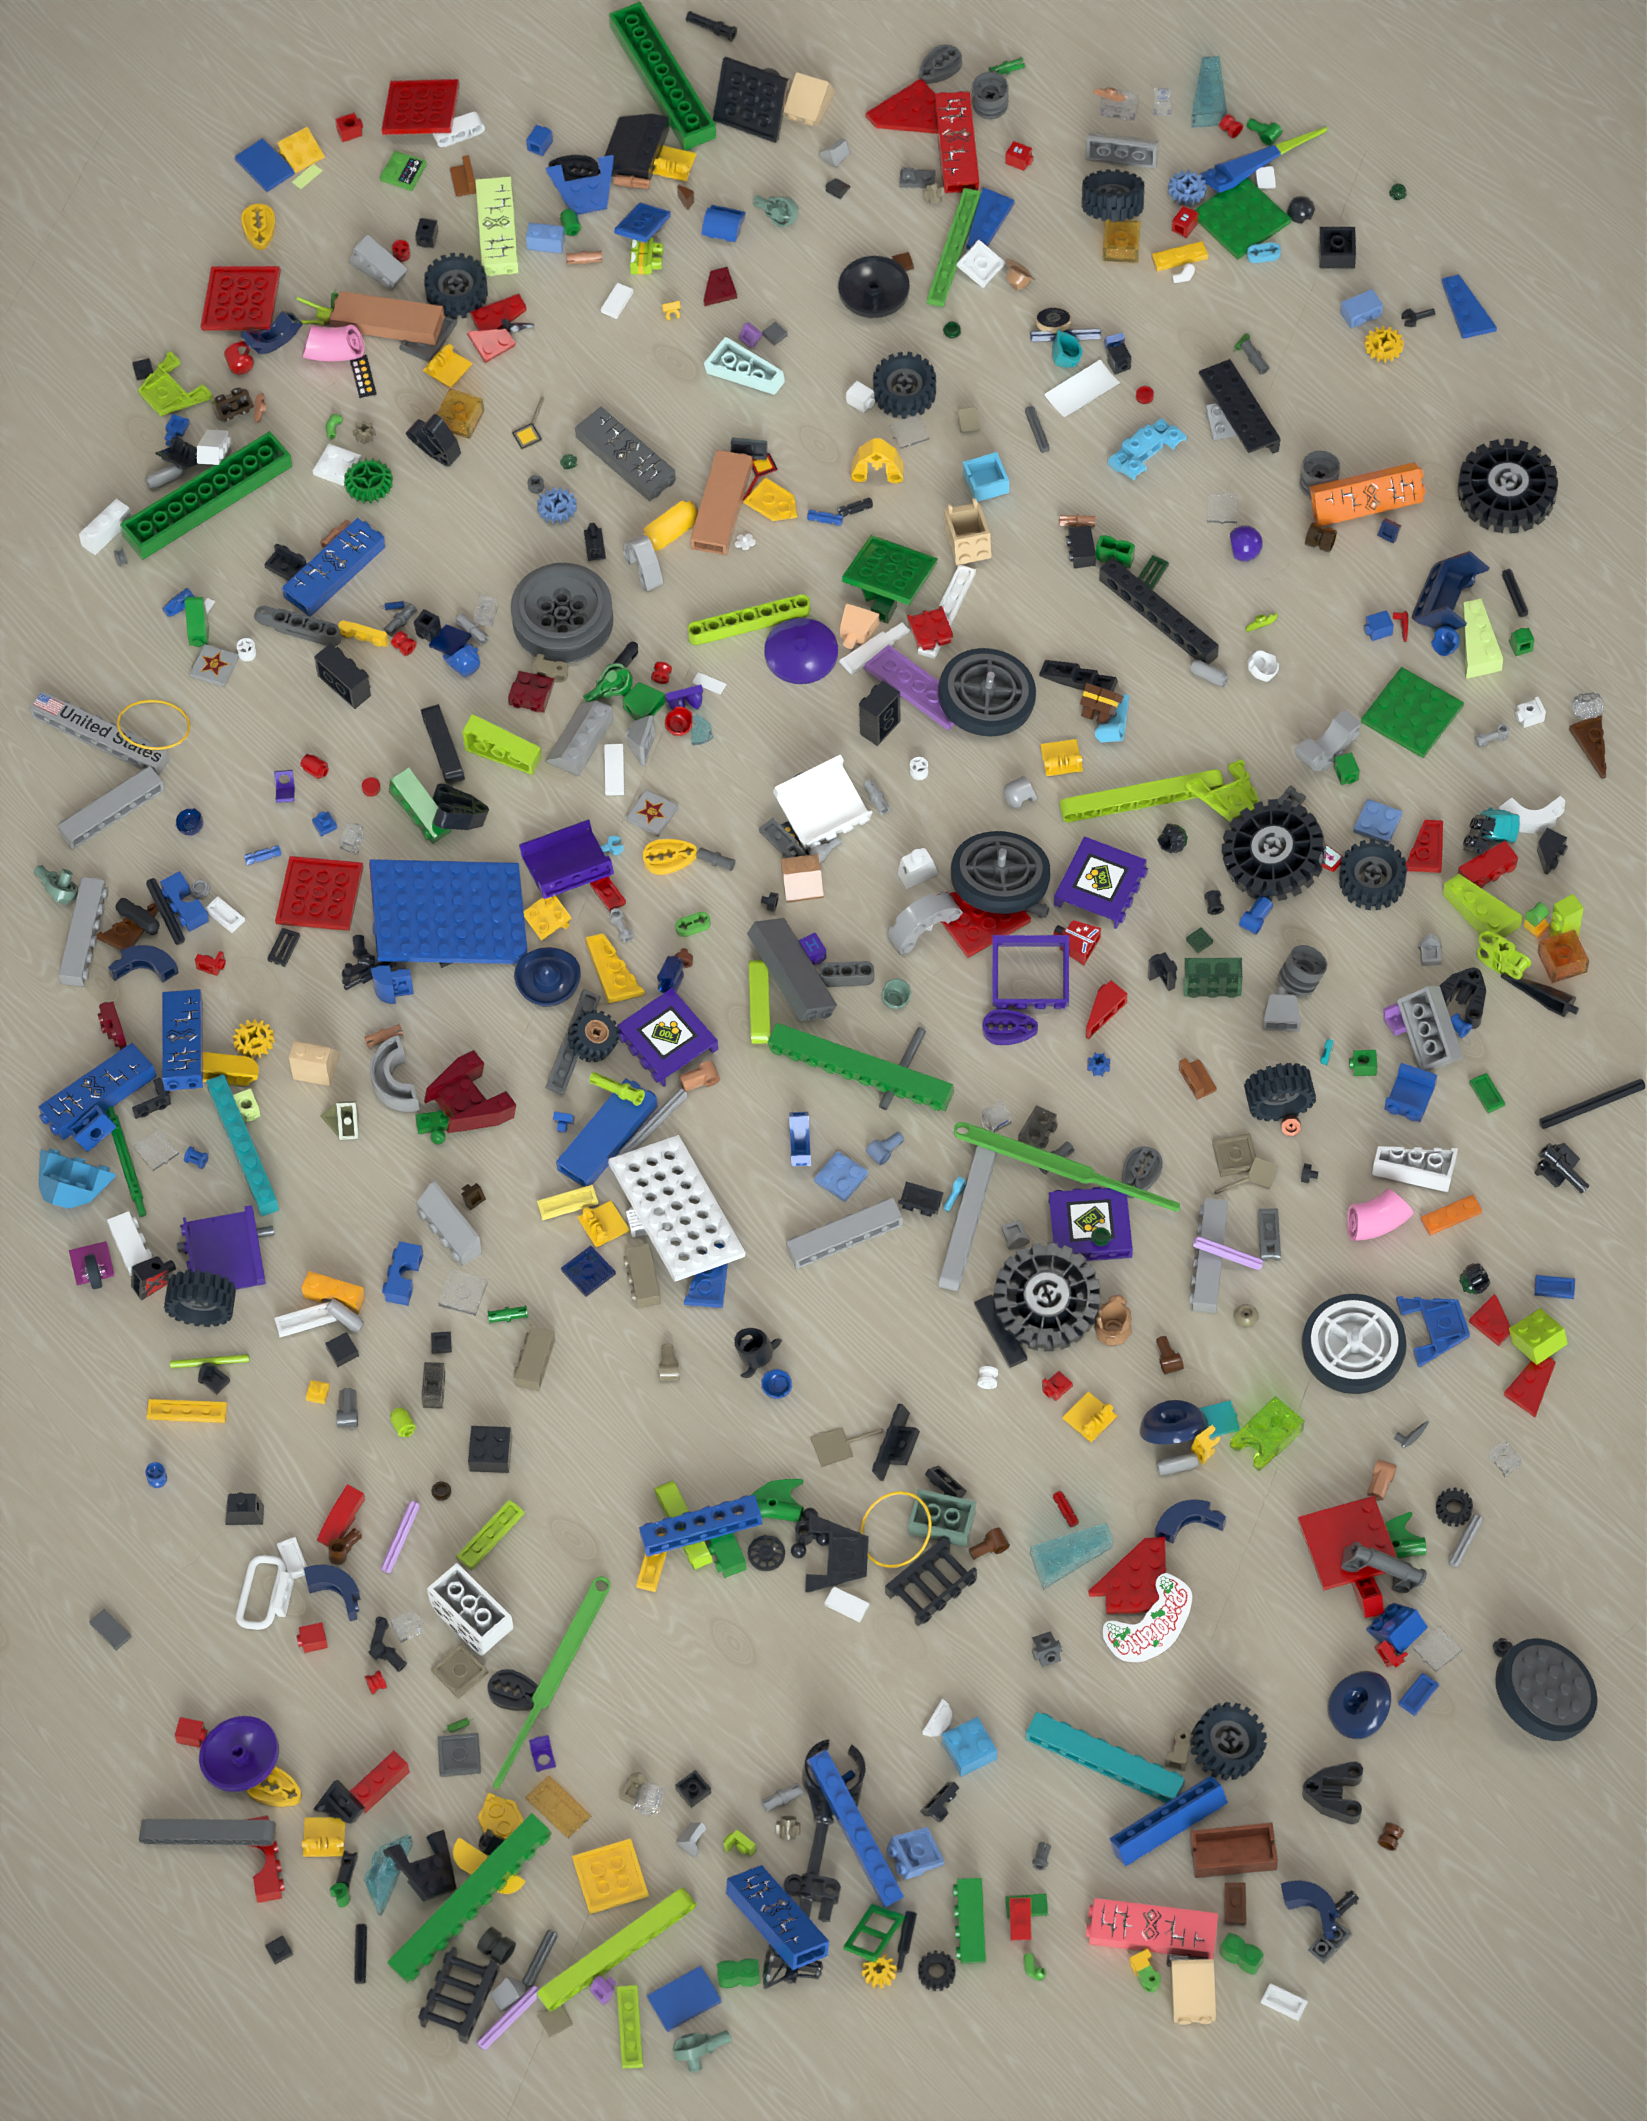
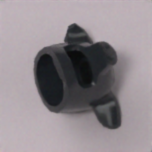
[734,1328,782,1378]

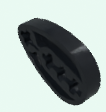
[548,155,599,182]
[488,1669,538,1711]

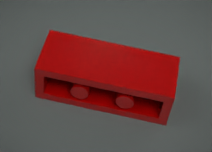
[1458,841,1518,889]
[350,1750,410,1814]

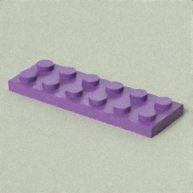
[864,645,955,730]

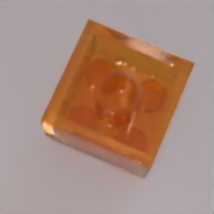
[1537,930,1589,983]

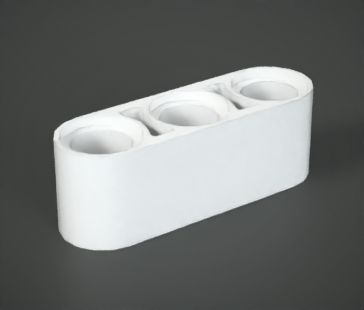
[432,112,485,147]

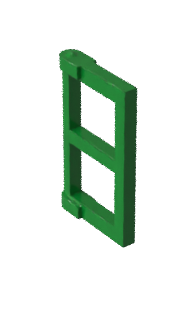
[843,1904,905,1963]

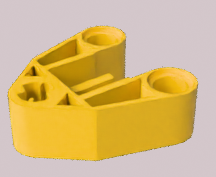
[851,438,904,483]

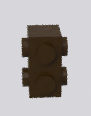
[211,387,254,422]

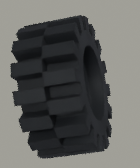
[1436,1487,1473,1527]
[918,1950,956,1992]

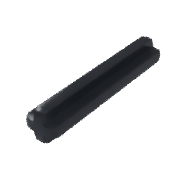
[1502,569,1529,617]
[354,1924,367,1984]

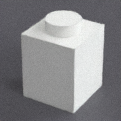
[846,381,875,413]

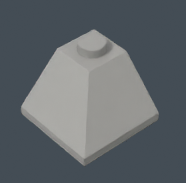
[626,716,655,766]

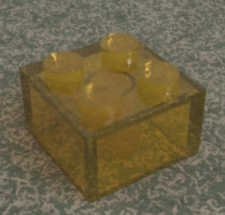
[1103,219,1141,263]
[437,388,484,439]

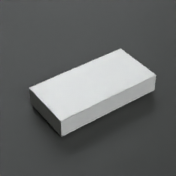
[601,283,633,319]
[205,896,245,933]
[277,1537,307,1579]
[824,1587,869,1622]
[1261,1983,1308,2021]

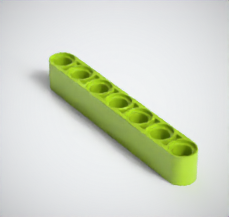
[687,594,811,645]

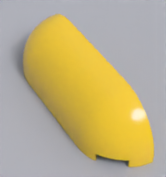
[643,500,698,551]
[203,1052,259,1086]
[453,1838,526,1894]

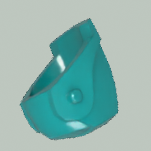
[1052,329,1083,368]
[1480,807,1520,843]

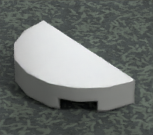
[923,1699,953,1737]

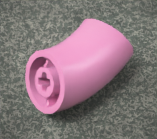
[302,325,364,362]
[1347,1189,1414,1241]

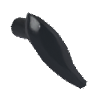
[501,319,535,332]

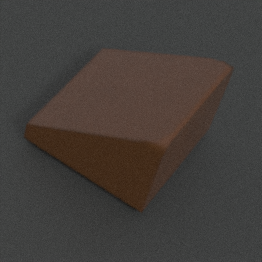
[677,184,694,210]

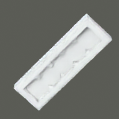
[274,1302,337,1337]

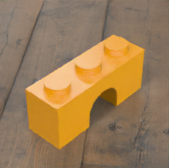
[301,1271,365,1314]

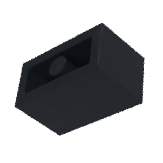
[1066,526,1096,569]

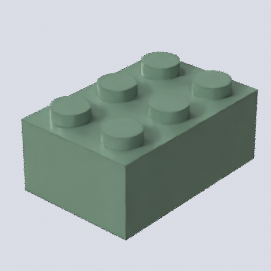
[908,1489,976,1547]

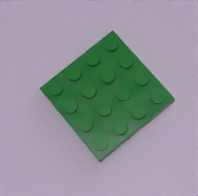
[1194,178,1291,260]
[842,535,938,605]
[1361,667,1464,759]

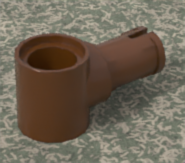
[1156,1336,1184,1375]
[968,1527,1010,1560]
[328,1528,362,1565]

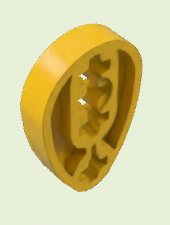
[241,204,275,250]
[643,839,697,875]
[247,1766,302,1807]

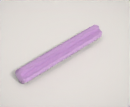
[1193,1236,1263,1270]
[381,1501,420,1573]
[477,1985,540,2050]

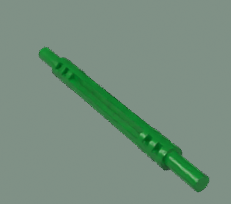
[106,1106,147,1217]

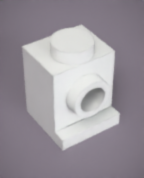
[1515,697,1546,728]

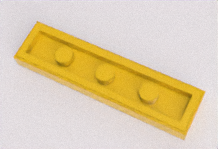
[146,1399,228,1423]

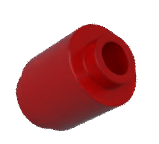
[300,754,329,779]

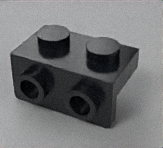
[264,543,307,581]
[1148,952,1178,991]
[1534,1143,1580,1188]
[898,1181,944,1217]

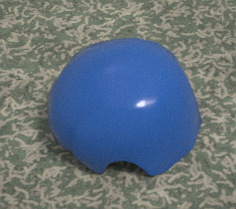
[1431,626,1460,656]
[761,1369,792,1399]

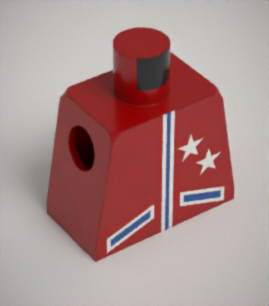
[1053,920,1101,965]

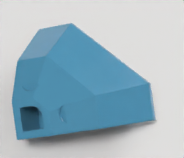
[38,1148,116,1209]

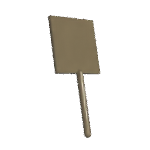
[811,1427,883,1467]

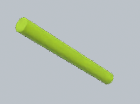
[170,1354,249,1368]

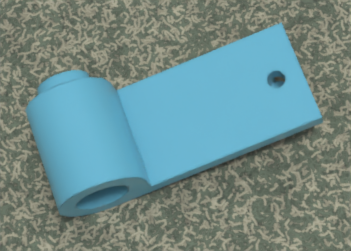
[1095,694,1130,743]

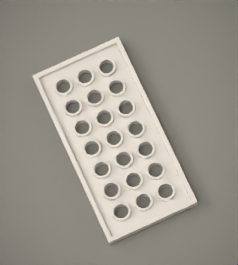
[608,1135,746,1282]

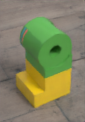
[1524,902,1550,938]
[1129,1949,1161,1993]

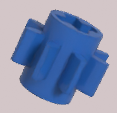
[1087,1052,1110,1077]

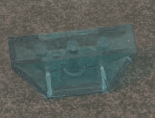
[364,1834,413,1916]

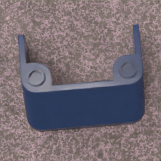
[1412,551,1490,630]

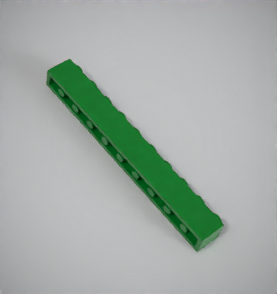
[768,1023,954,1112]
[387,1813,552,1983]

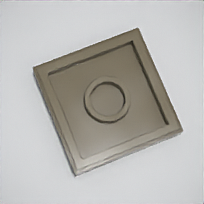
[1212,1134,1256,1177]
[431,1643,489,1699]

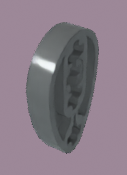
[919,45,962,84]
[1122,1146,1163,1198]

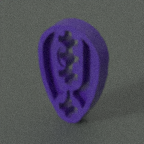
[983,1009,1038,1045]

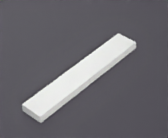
[918,565,976,659]

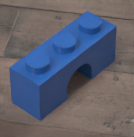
[160,871,209,932]
[382,1241,423,1306]

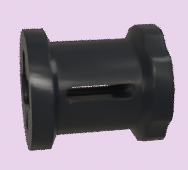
[1204,890,1224,915]

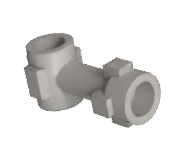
[1475,724,1510,747]
[609,908,633,943]

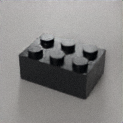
[314,643,371,709]
[859,680,901,746]

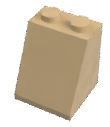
[784,72,835,127]
[289,1041,340,1086]
[1171,1959,1216,2025]

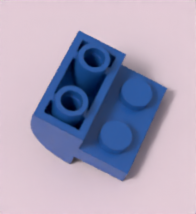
[701,205,746,242]
[371,965,414,1004]

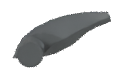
[1394,1421,1429,1448]

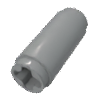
[145,464,183,489]
[1190,660,1229,687]
[325,1298,364,1333]
[1156,1453,1198,1475]

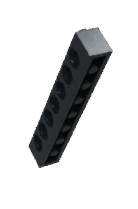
[1099,557,1219,664]

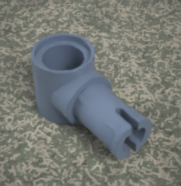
[866,1131,904,1165]

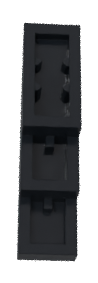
[1039,660,1118,692]

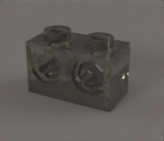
[1018,1105,1058,1149]
[421,1362,446,1409]

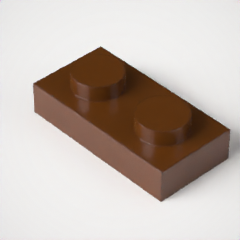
[1225,1882,1246,1925]

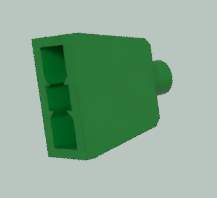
[621,682,665,720]

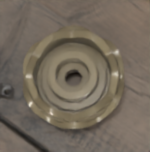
[1234,1304,1259,1327]

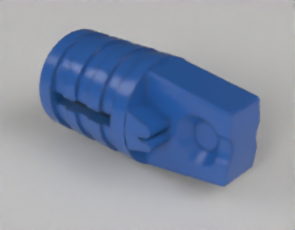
[162,588,195,617]

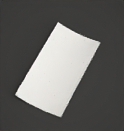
[1044,360,1120,418]

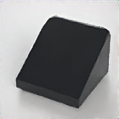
[826,178,850,199]

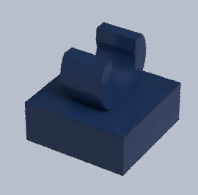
[1377,518,1402,543]

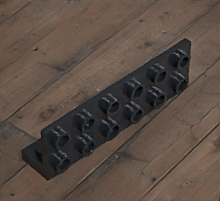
[1199,359,1281,454]

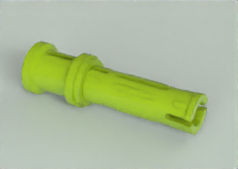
[589,1072,645,1106]

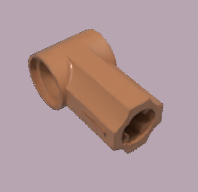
[679,1061,720,1091]
[1367,1459,1397,1501]

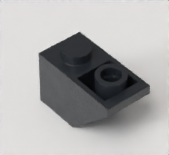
[1537,828,1568,875]

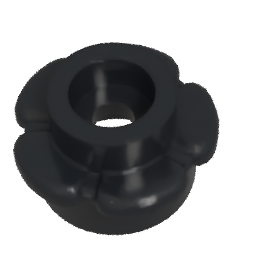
[1493,1638,1513,1658]

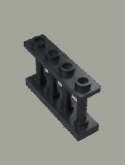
[885,1536,977,1626]
[418,1946,500,2044]

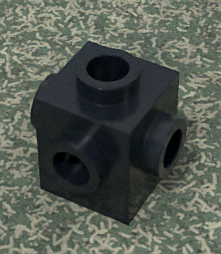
[413,609,442,642]

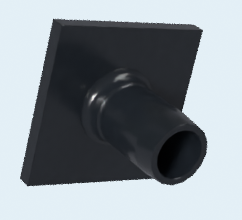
[713,56,789,143]

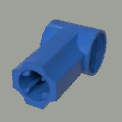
[1239,897,1273,935]

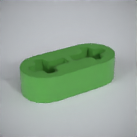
[676,912,711,937]

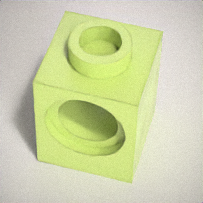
[233,1088,260,1122]

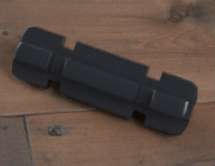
[838,498,873,517]

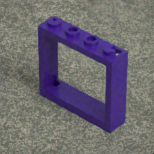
[992,935,1069,1009]

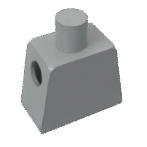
[1263,986,1301,1031]

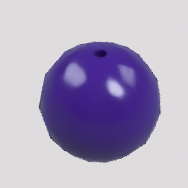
[1230,525,1263,561]

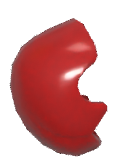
[665,706,694,736]

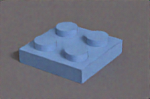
[1353,799,1403,845]
[814,1151,869,1202]

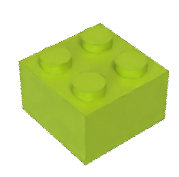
[1509,1308,1568,1365]

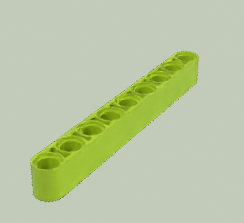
[1059,769,1224,822]
[536,1888,697,2011]

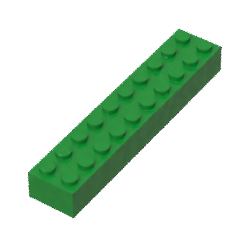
[609,2,716,151]
[120,431,293,560]

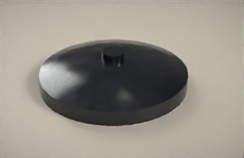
[838,256,910,318]

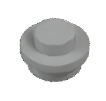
[191,879,210,898]

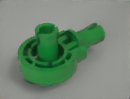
[583,663,633,702]

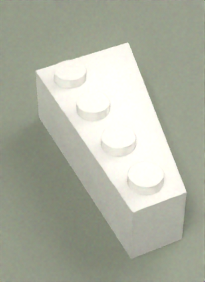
[1372,1146,1458,1192]

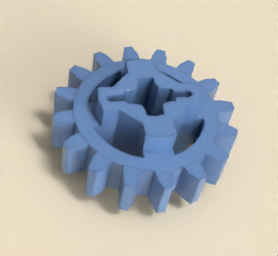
[1168,170,1207,206]
[537,487,577,524]

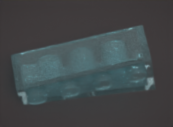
[1191,56,1227,128]
[1030,1523,1113,1590]

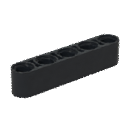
[421,704,465,785]

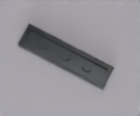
[974,1294,1027,1368]

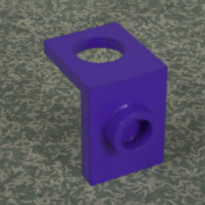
[274,770,295,803]
[529,1735,556,1772]

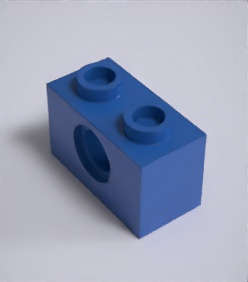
[68,1105,117,1152]

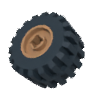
[567,1010,620,1062]

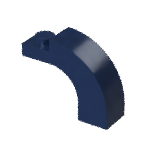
[241,311,303,354]
[108,945,179,983]
[1155,1499,1226,1543]
[303,1565,361,1621]
[1281,1880,1340,1940]

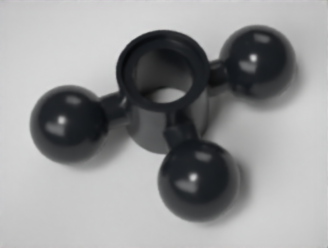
[791,1507,829,1559]

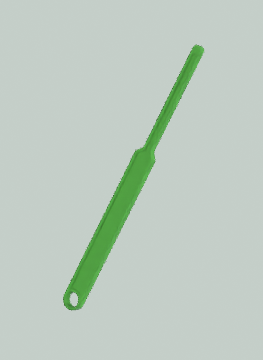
[954,1122,1180,1212]
[493,1576,611,1789]

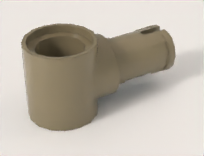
[659,1344,680,1382]

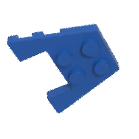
[546,155,614,215]
[1396,1296,1470,1367]

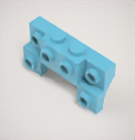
[1108,418,1186,481]

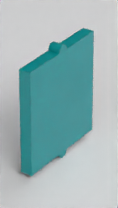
[1200,1400,1240,1438]

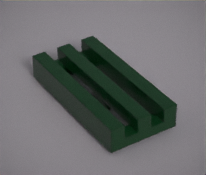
[1138,555,1169,590]

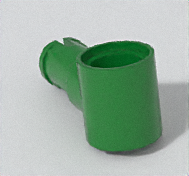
[1246,118,1283,146]

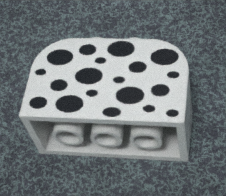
[427,1563,513,1655]

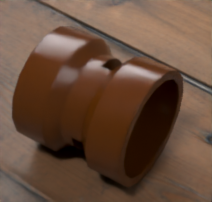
[1377,1822,1404,1851]

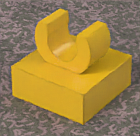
[661,301,681,321]
[306,1380,330,1404]

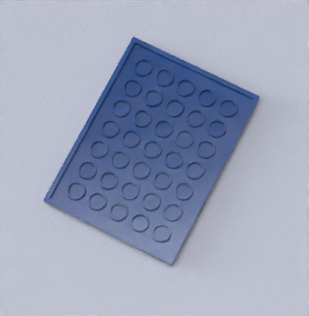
[369,859,528,964]

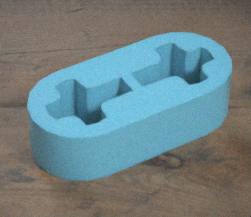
[1247,243,1281,263]

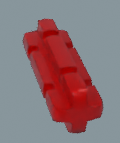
[1053,1491,1079,1527]

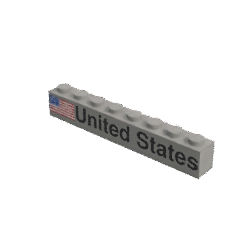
[30,691,169,776]

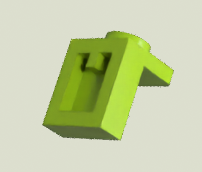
[723,1829,756,1857]

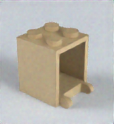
[944,498,991,565]

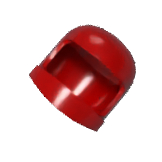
[224,341,254,375]

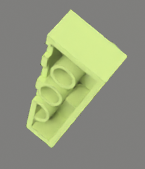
[1462,598,1503,679]

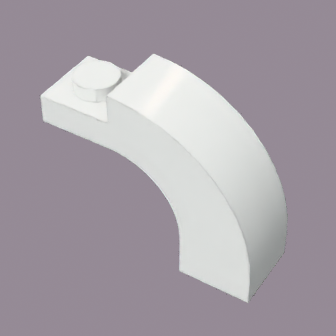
[1498,796,1565,834]

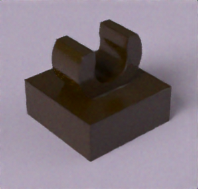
[461,1183,486,1210]

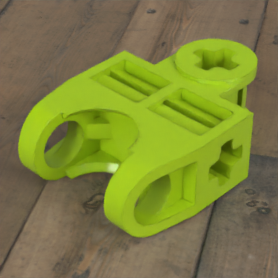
[1477,931,1532,979]

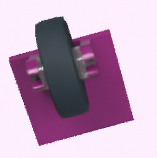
[69,1241,115,1289]

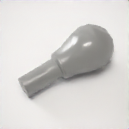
[810,837,841,862]

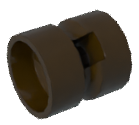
[1305,522,1337,553]

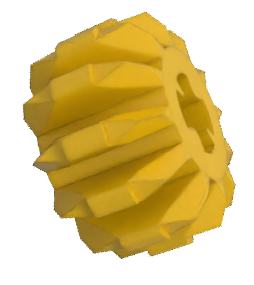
[862,1954,897,1989]

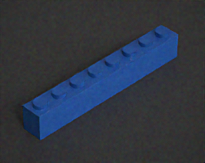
[806,1750,904,1908]

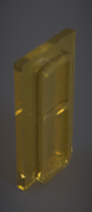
[525,1776,591,1839]

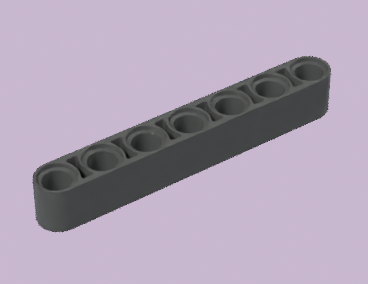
[139,1819,276,1846]

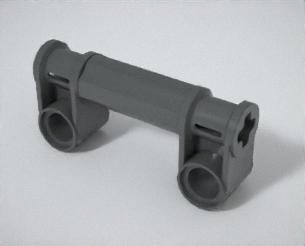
[1341,1541,1427,1593]

